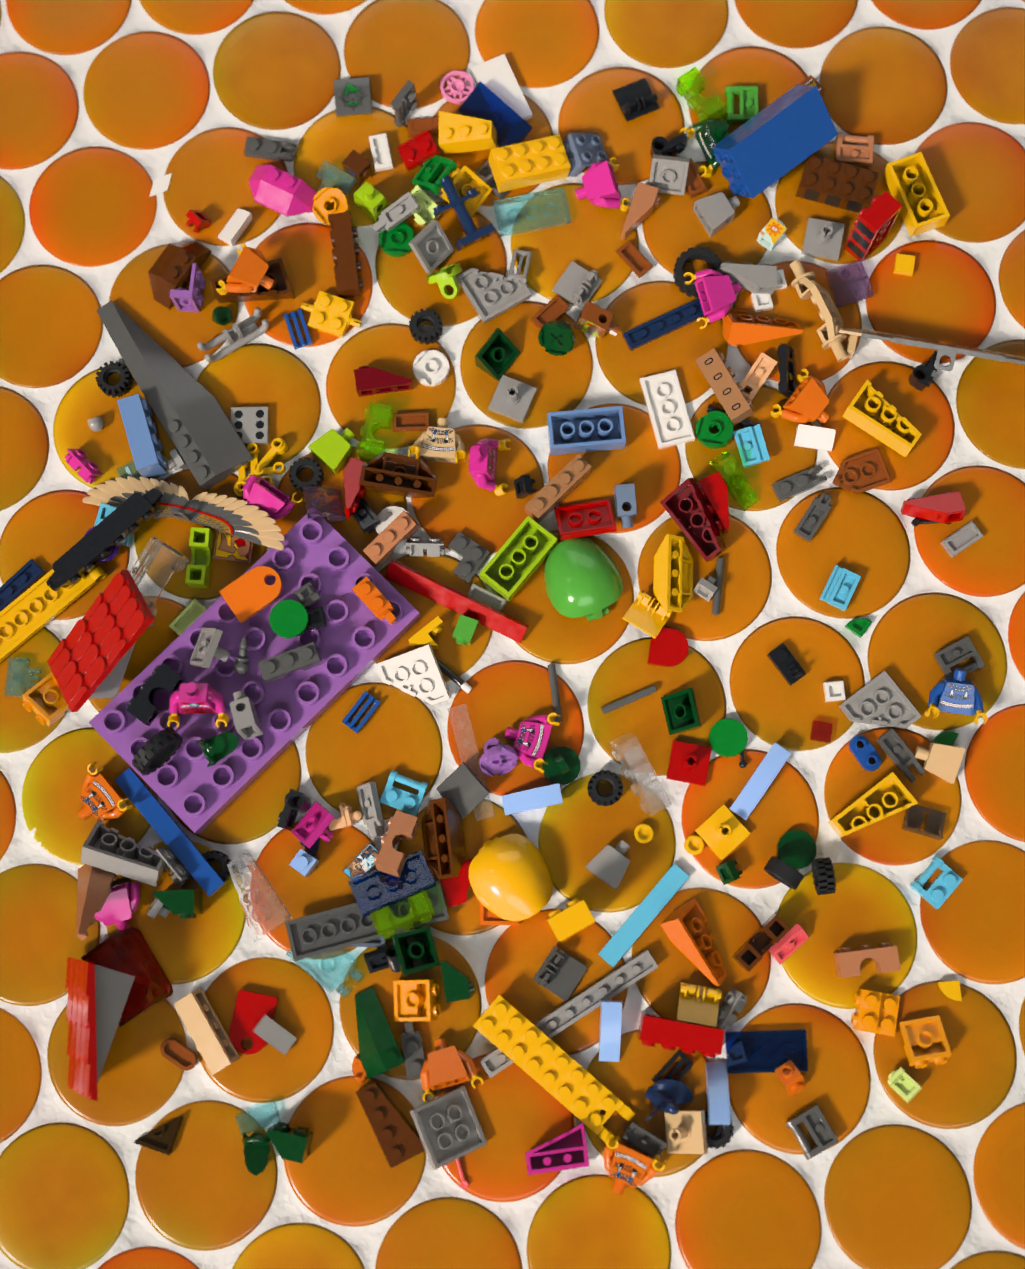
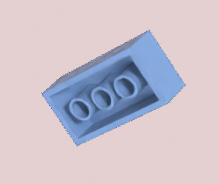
[117,394,168,479]
[547,406,626,456]

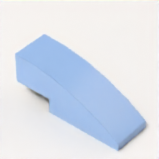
[502,783,563,816]
[599,1000,622,1062]
[706,1062,731,1125]

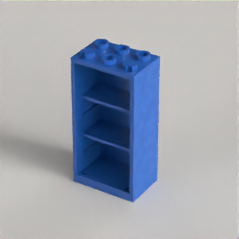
[712,85,838,198]

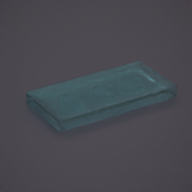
[493,187,571,237]

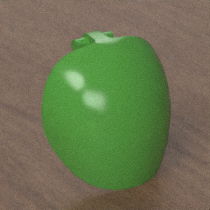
[544,537,623,622]

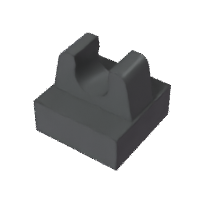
[294,582,321,608]

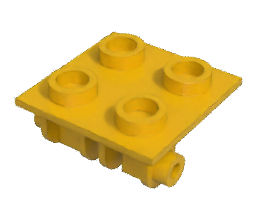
[622,591,673,638]
[676,982,722,1027]

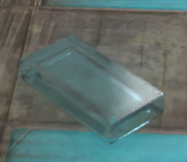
[235,1101,281,1136]

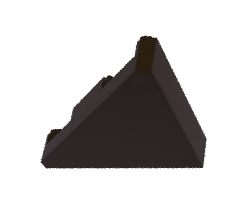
[134,1116,183,1155]

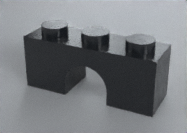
[126,663,185,726]

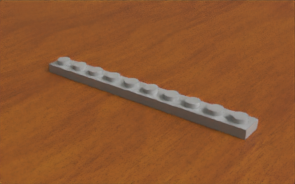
[479,949,658,1078]

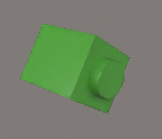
[452,614,479,646]

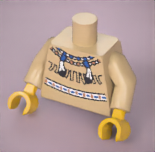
[408,418,467,464]

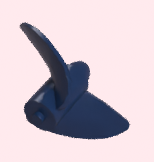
[645,1078,693,1122]

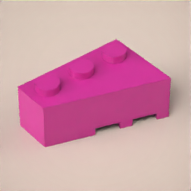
[525,1124,589,1175]

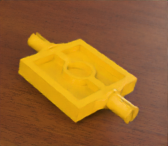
[301,291,362,338]

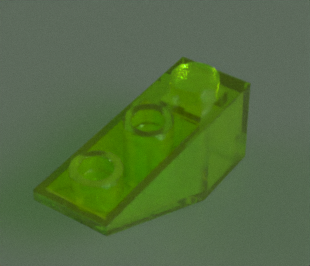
[709,452,759,511]

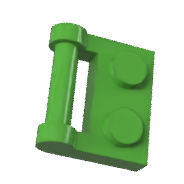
[725,86,758,125]

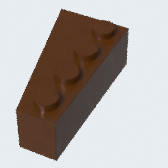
[328,212,363,298]
[210,258,295,303]
[356,1080,425,1168]

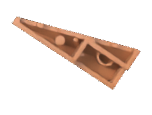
[76,864,118,941]

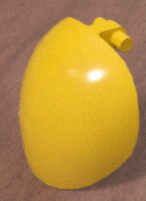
[468,834,553,921]

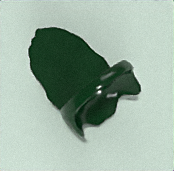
[196,732,238,767]
[242,1132,272,1176]

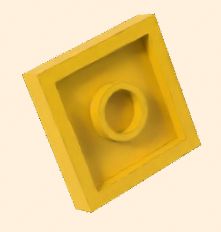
[695,805,751,860]

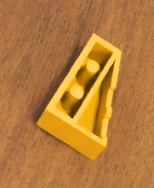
[439,111,497,155]

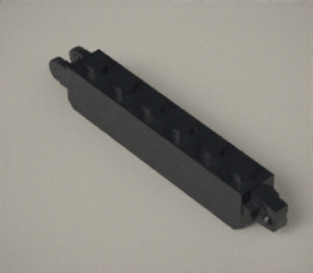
[46,488,163,592]

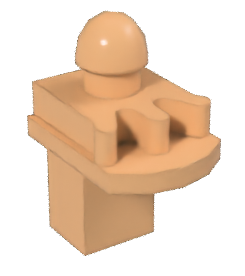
[329,803,362,831]

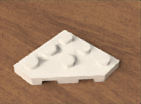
[376,644,451,705]

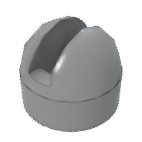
[87,417,104,432]

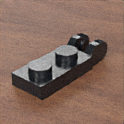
[777,343,795,398]

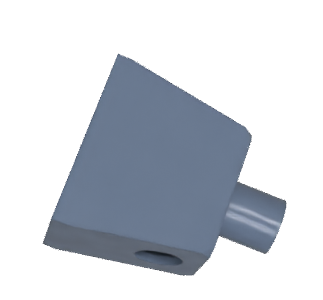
[613,483,637,528]

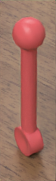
[456,1158,468,1189]

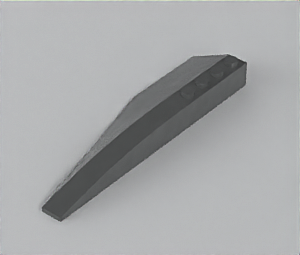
[97,300,253,490]

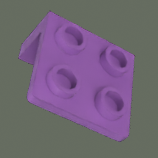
[170,263,206,312]

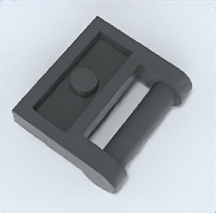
[391,80,417,127]
[933,636,985,678]
[785,1104,839,1160]

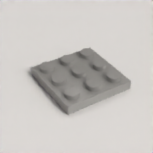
[410,1086,487,1170]

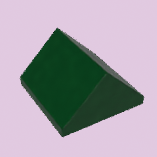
[475,328,521,381]
[661,688,701,735]

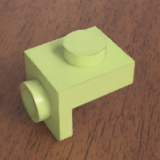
[887,1067,922,1103]

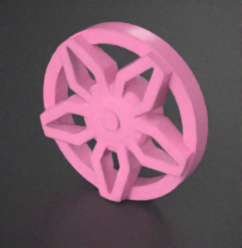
[440,71,474,104]

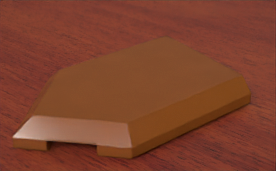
[832,448,892,495]

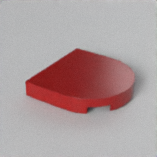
[647,627,689,667]

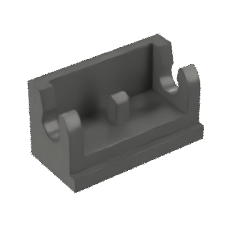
[621,1120,668,1159]

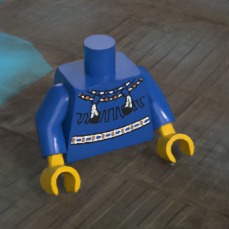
[925,668,988,725]

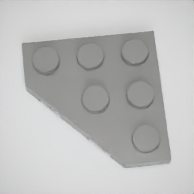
[456,268,531,324]
[838,671,922,729]

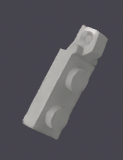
[372,191,421,234]
[356,782,384,838]

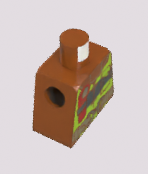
[574,301,620,338]

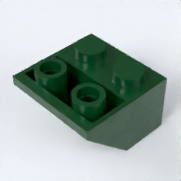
[267,1122,313,1163]

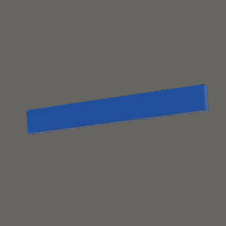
[114,768,226,897]

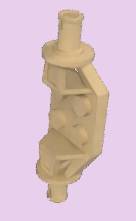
[789,259,848,362]

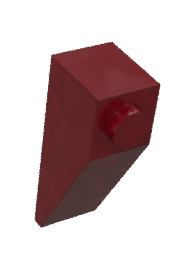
[354,366,414,397]

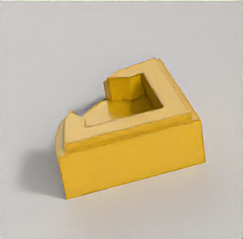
[938,980,962,1001]

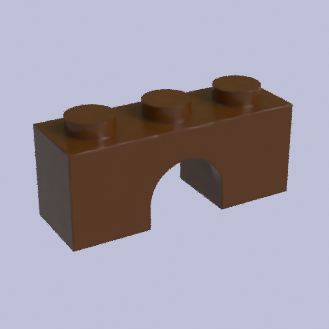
[732,914,791,972]

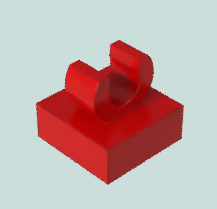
[186,210,212,233]

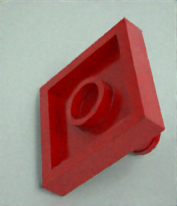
[666,740,712,786]

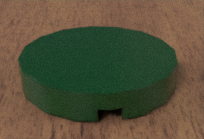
[777,830,817,869]

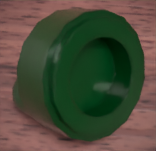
[212,306,232,326]

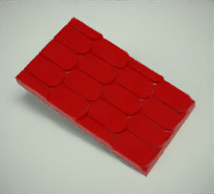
[47,570,155,712]
[65,957,135,1101]

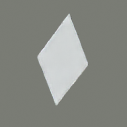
[149,173,172,197]

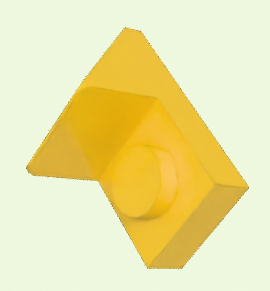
[408,616,444,649]

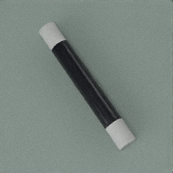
[436,658,473,694]

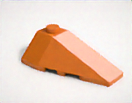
[723,308,803,346]
[660,898,727,987]

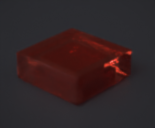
[810,720,833,743]

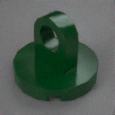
[538,321,576,356]
[542,747,580,785]

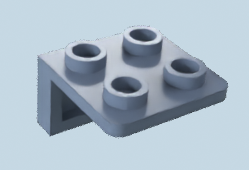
[563,133,609,177]

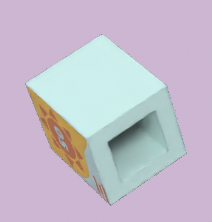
[757,218,787,252]

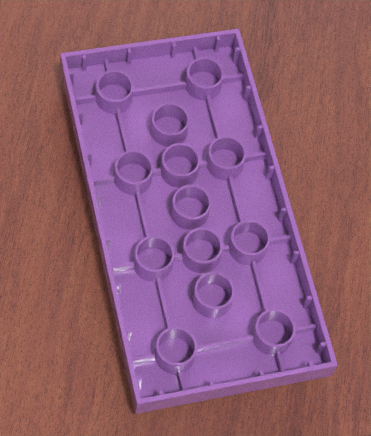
[89,508,421,834]

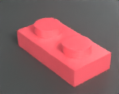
[768,923,809,965]

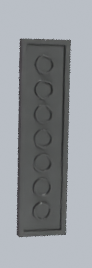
[285,880,449,961]

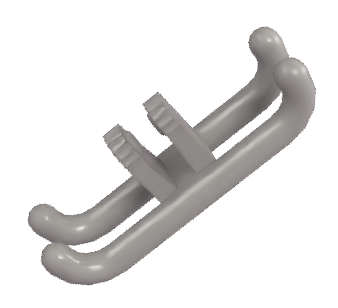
[197,307,269,362]

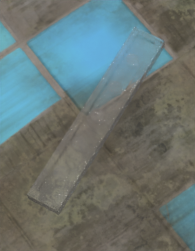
[447,704,495,821]

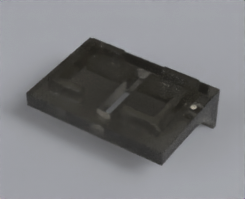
[902,805,947,840]

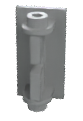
[406,537,445,557]
[717,988,747,1031]

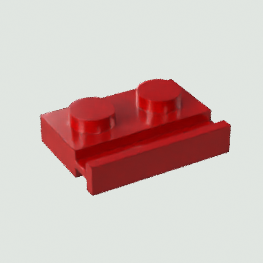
[397,129,440,171]

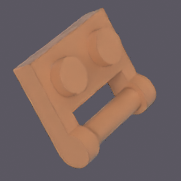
[835,132,874,167]

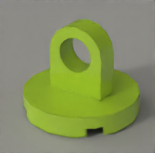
[426,263,462,299]

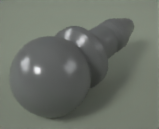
[234,637,249,675]

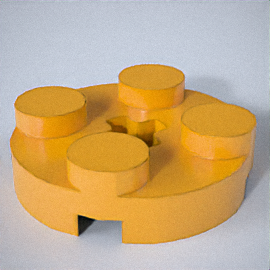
[312,187,350,226]

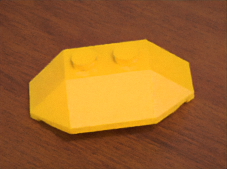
[653,534,693,613]

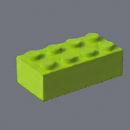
[480,516,558,602]

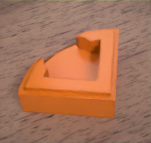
[352,1056,367,1084]

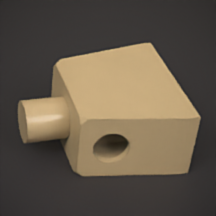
[914,742,966,784]

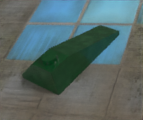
[355,987,405,1079]

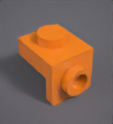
[775,1060,807,1097]

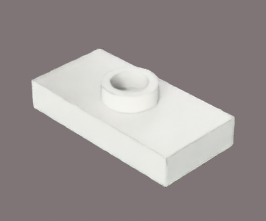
[369,133,393,172]

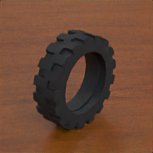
[673,246,722,298]
[132,727,183,776]

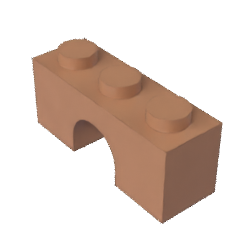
[363,511,421,566]
[374,810,420,877]
[834,942,901,978]

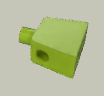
[354,181,389,223]
[308,428,355,475]

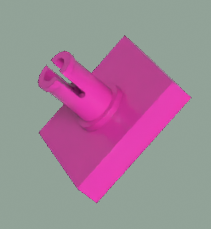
[292,801,334,849]

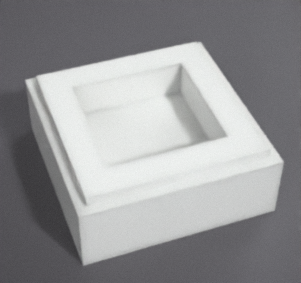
[823,681,846,702]

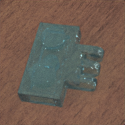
[316,160,357,195]
[4,657,41,697]

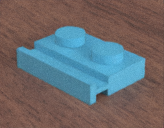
[733,424,770,468]
[819,565,861,611]

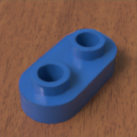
[849,735,881,771]

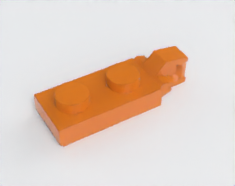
[352,577,397,626]

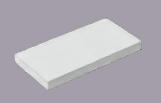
[472,54,533,131]
[639,370,695,449]

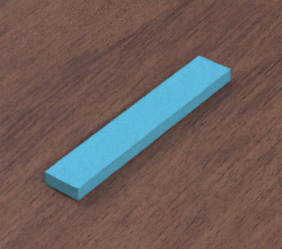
[598,863,690,967]

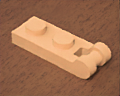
[741,353,777,402]

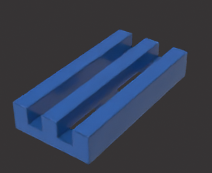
[283,309,312,350]
[342,691,381,734]

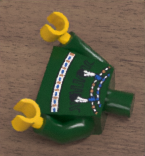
[680,119,729,178]

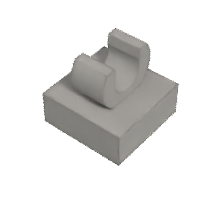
[167,448,189,471]
[693,576,717,602]
[146,898,170,919]

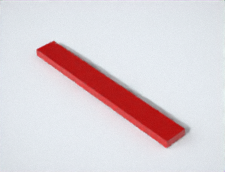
[385,559,529,643]

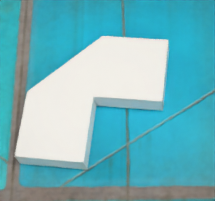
[751,269,787,313]

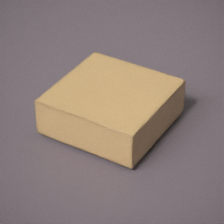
[845,335,858,359]

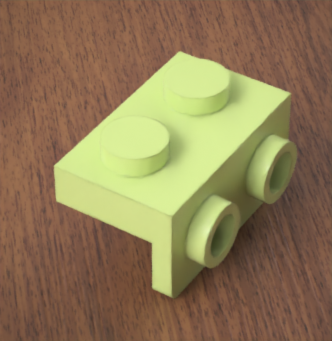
[411,185,441,226]

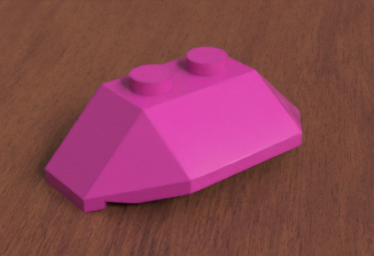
[249,165,317,217]

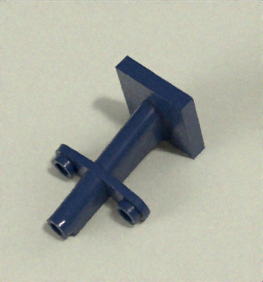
[433,175,495,252]

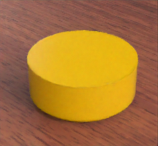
[634,824,654,844]
[684,835,704,855]

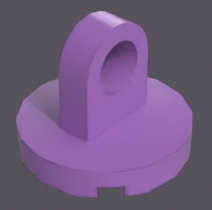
[479,738,518,776]

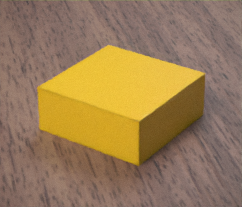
[893,253,915,276]

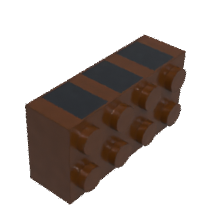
[796,155,880,213]

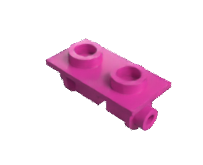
[65,449,103,484]

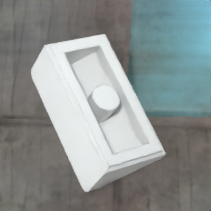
[218,208,253,247]
[794,424,836,451]

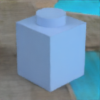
[289,849,319,877]

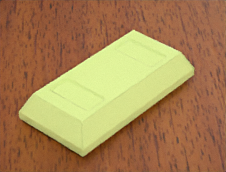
[169,599,207,636]

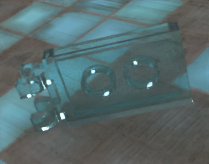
[286,948,364,998]

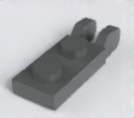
[244,137,297,161]
[772,465,827,502]
[876,729,925,783]

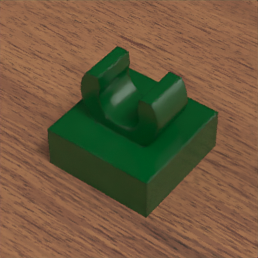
[715,860,743,885]

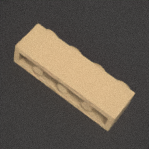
[174,988,240,1075]

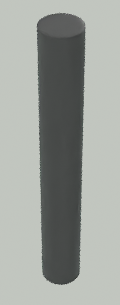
[712,558,724,615]
[547,664,563,722]
[601,685,657,714]

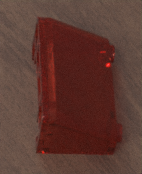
[81,927,173,1027]

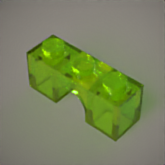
[676,67,727,121]
[356,402,394,462]
[370,890,435,940]

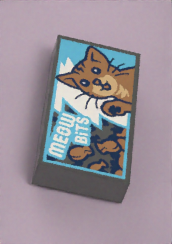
[343,842,379,885]

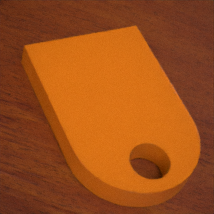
[219,566,282,624]

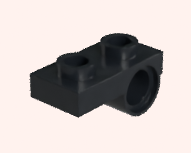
[650,133,688,159]
[908,351,942,391]
[277,789,311,831]
[364,944,401,973]

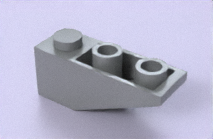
[717,261,777,294]

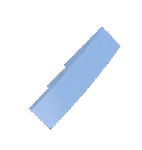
[730,742,791,820]

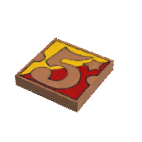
[213,530,254,564]

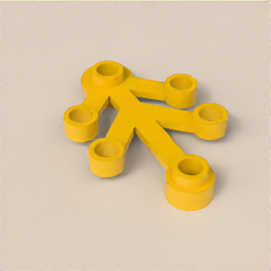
[234,438,288,497]

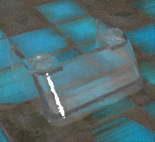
[130,537,191,627]

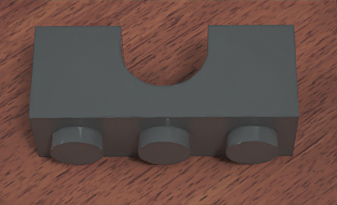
[257,642,323,684]

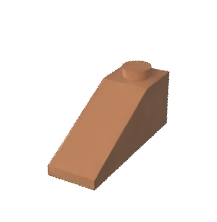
[621,182,661,240]

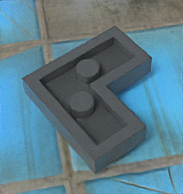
[448,532,490,584]

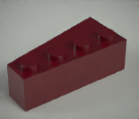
[660,478,727,562]

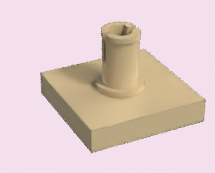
[664,1110,708,1154]

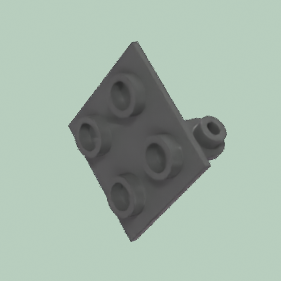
[533,946,587,1001]

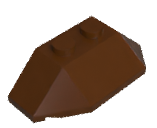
[148,241,211,310]
[359,452,437,498]
[421,798,466,880]

